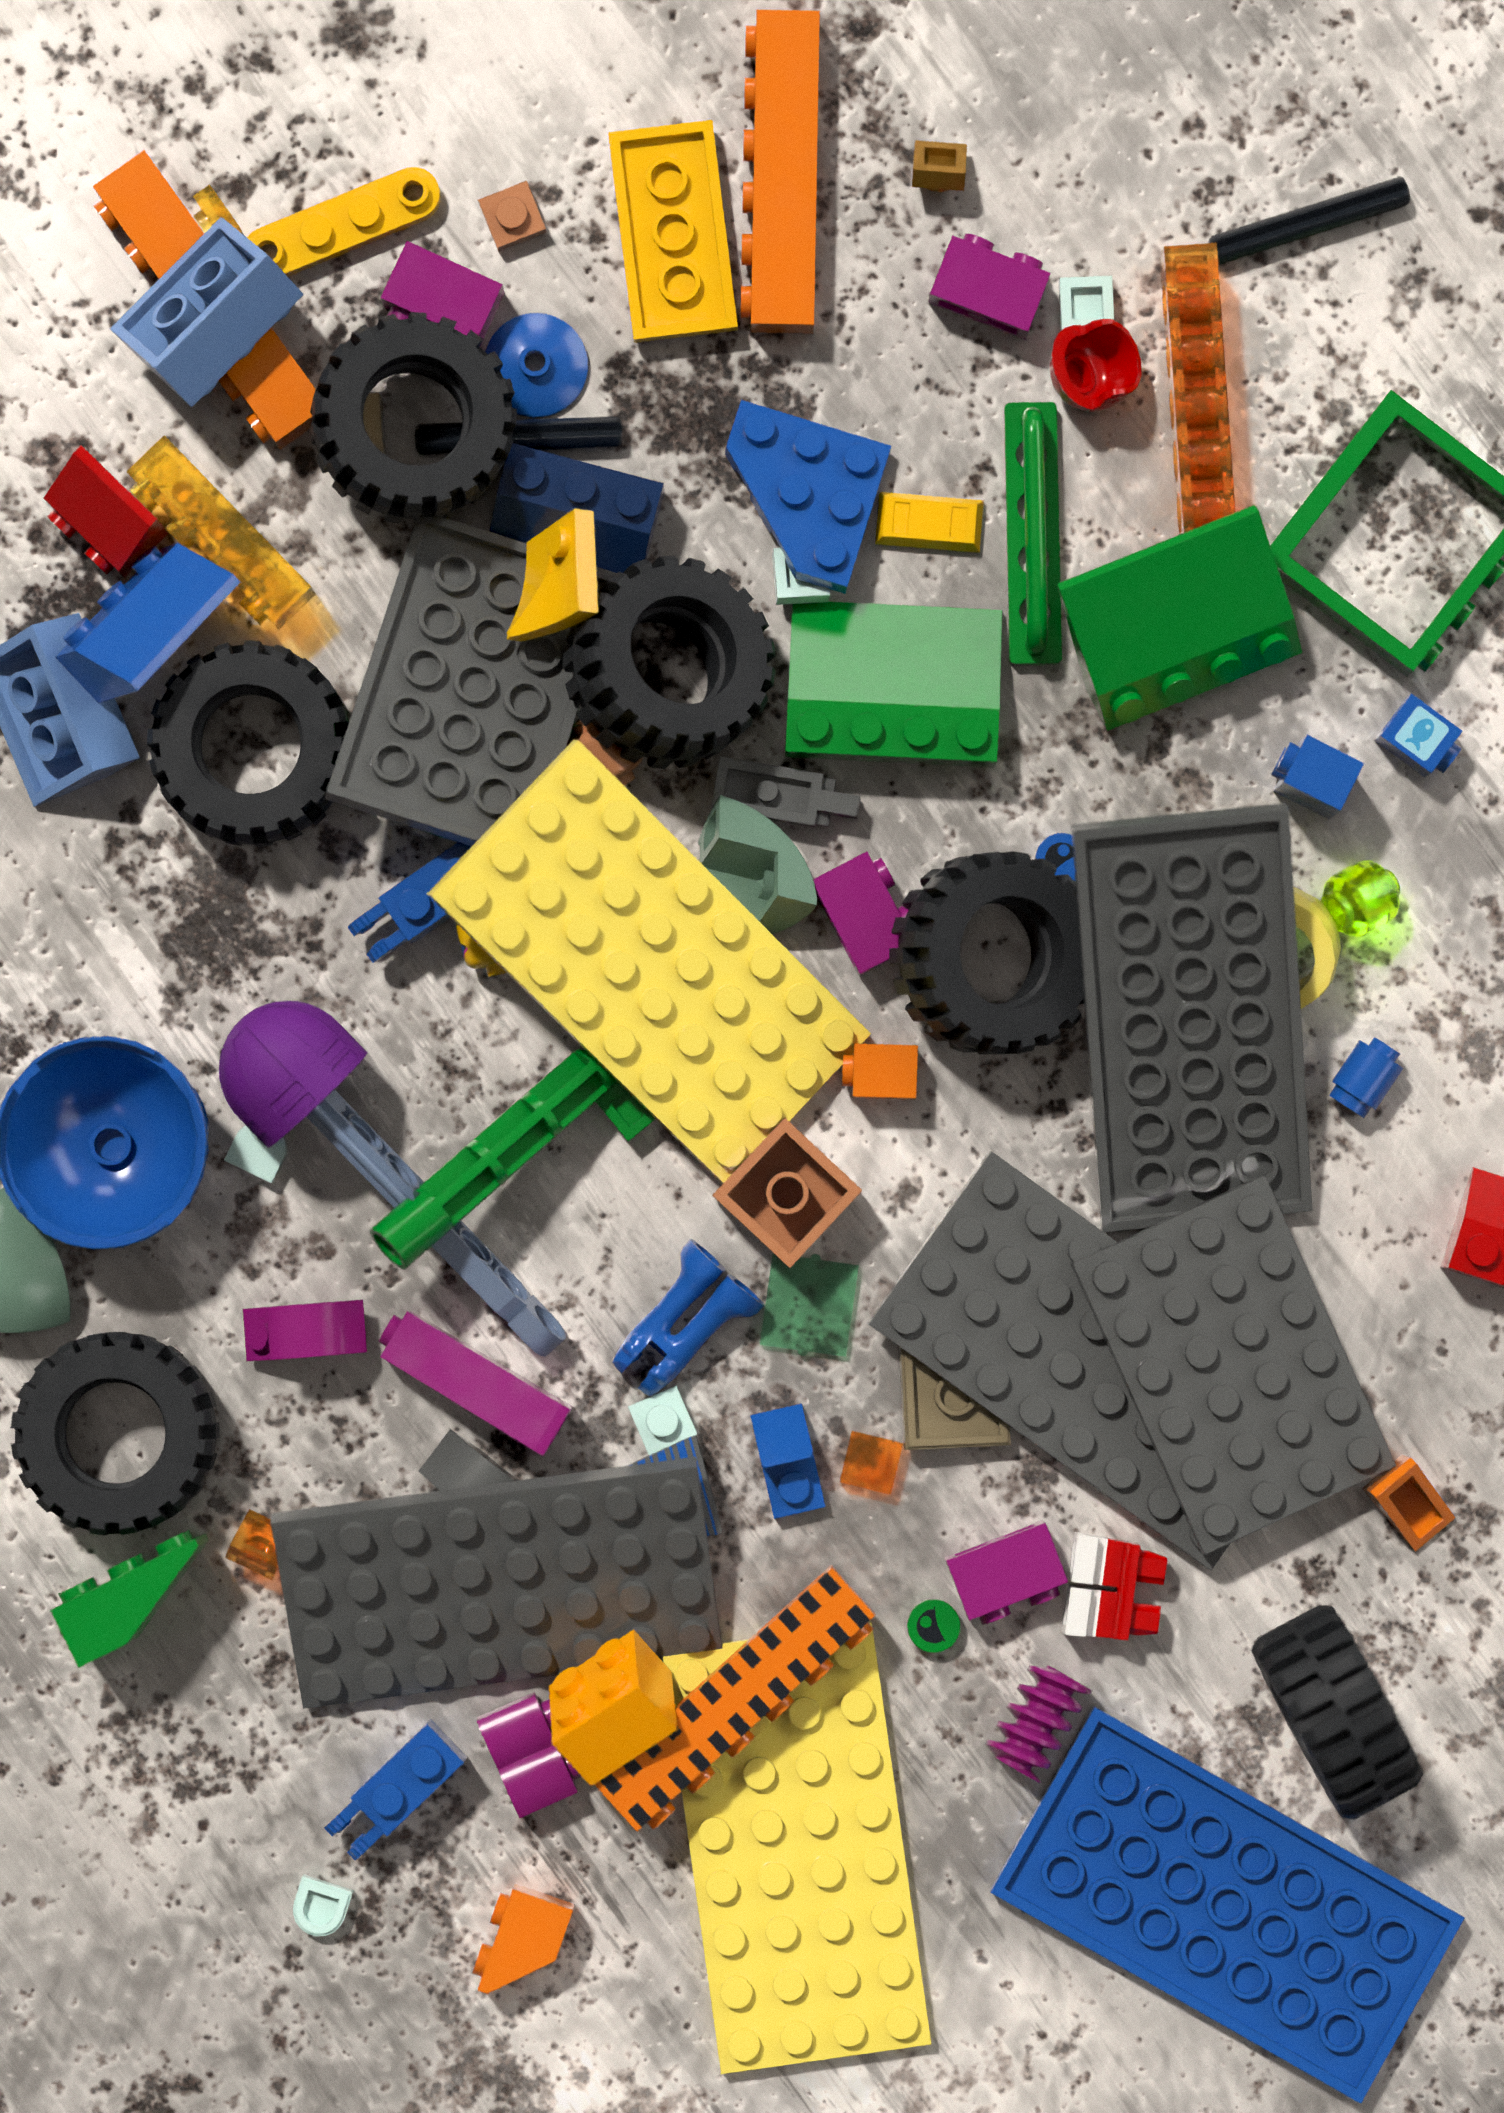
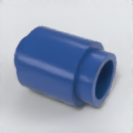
[1329,1037,1404,1118]

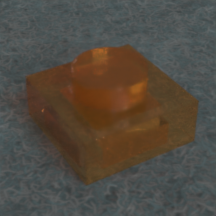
[839,1430,903,1495]
[224,1509,279,1580]

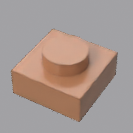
[478,180,547,252]

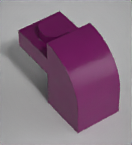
[243,1300,367,1361]

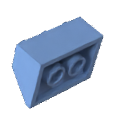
[110,217,304,407]
[0,613,140,807]

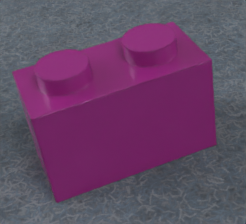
[928,233,1051,340]
[380,241,505,346]
[813,851,909,977]
[945,1520,1068,1625]

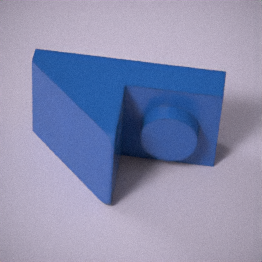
[750,1403,826,1519]

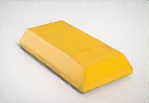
[875,492,984,553]

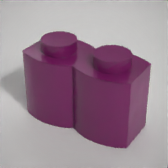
[476,1692,582,1819]

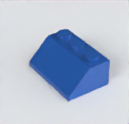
[55,543,240,703]

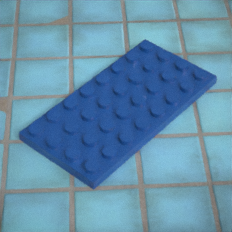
[990,1706,1465,2104]

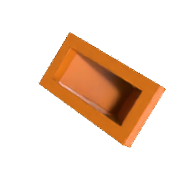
[1362,1455,1455,1552]

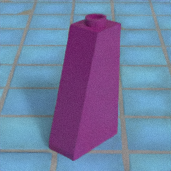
[378,1311,573,1456]

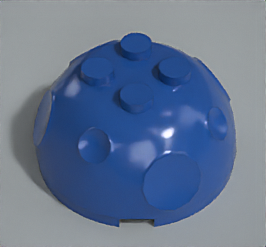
[0,1036,209,1250]

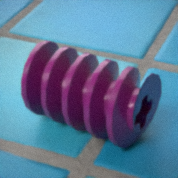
[986,1665,1093,1783]

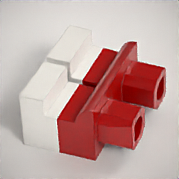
[1062,1532,1167,1641]

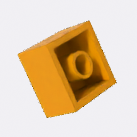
[549,1629,677,1786]

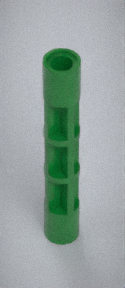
[370,1048,618,1270]

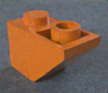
[472,1883,575,1994]

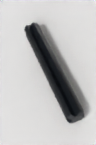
[1208,177,1411,265]
[415,416,623,454]

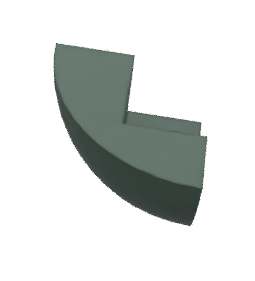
[698,795,817,934]
[0,1188,70,1333]

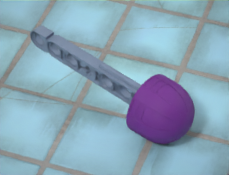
[219,1001,566,1357]

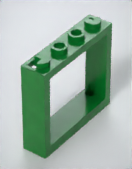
[1270,390,1504,677]

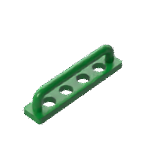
[1004,402,1062,665]

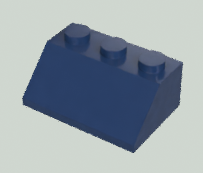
[489,443,665,573]

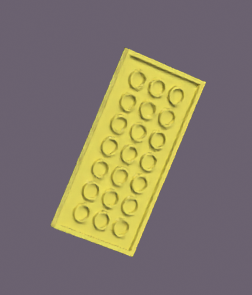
[427,740,871,1184]
[663,1621,931,2074]

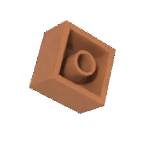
[712,1118,863,1268]

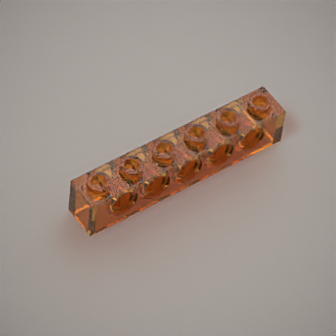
[1159,243,1236,535]

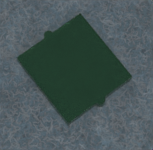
[760,1253,859,1357]

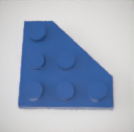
[725,400,891,594]

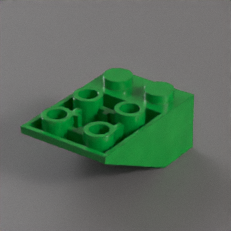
[50,1530,209,1668]

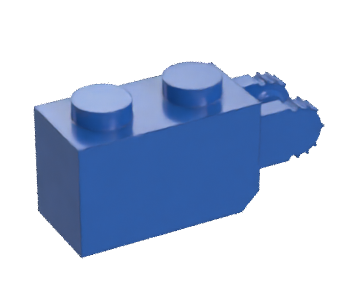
[348,842,472,963]
[324,1719,467,1860]

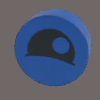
[1035,833,1075,881]

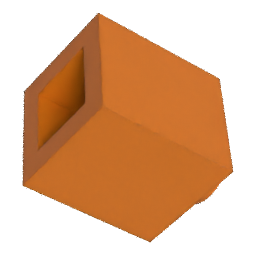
[842,1043,918,1100]

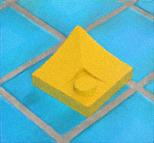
[507,509,598,642]

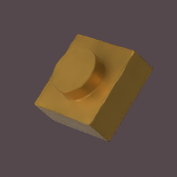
[912,140,967,192]

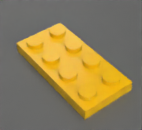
[608,120,738,343]

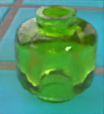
[1321,860,1400,937]

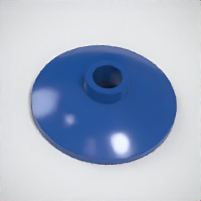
[485,313,588,418]

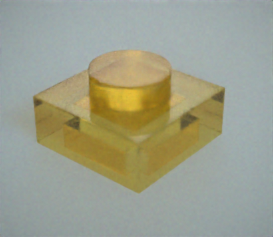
[192,184,243,234]

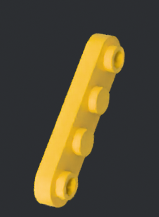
[247,167,441,277]

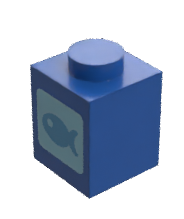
[1374,693,1462,778]

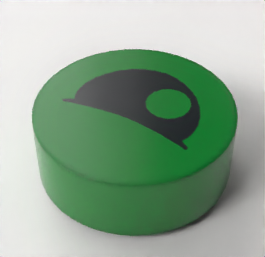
[907,1599,960,1653]

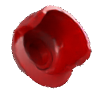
[1050,319,1142,412]

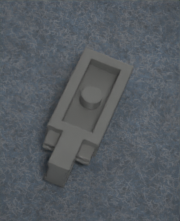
[711,756,861,827]

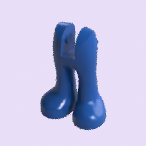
[612,1239,764,1396]

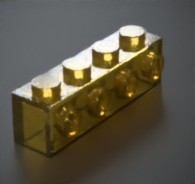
[126,435,316,630]

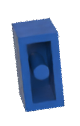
[1271,735,1364,819]

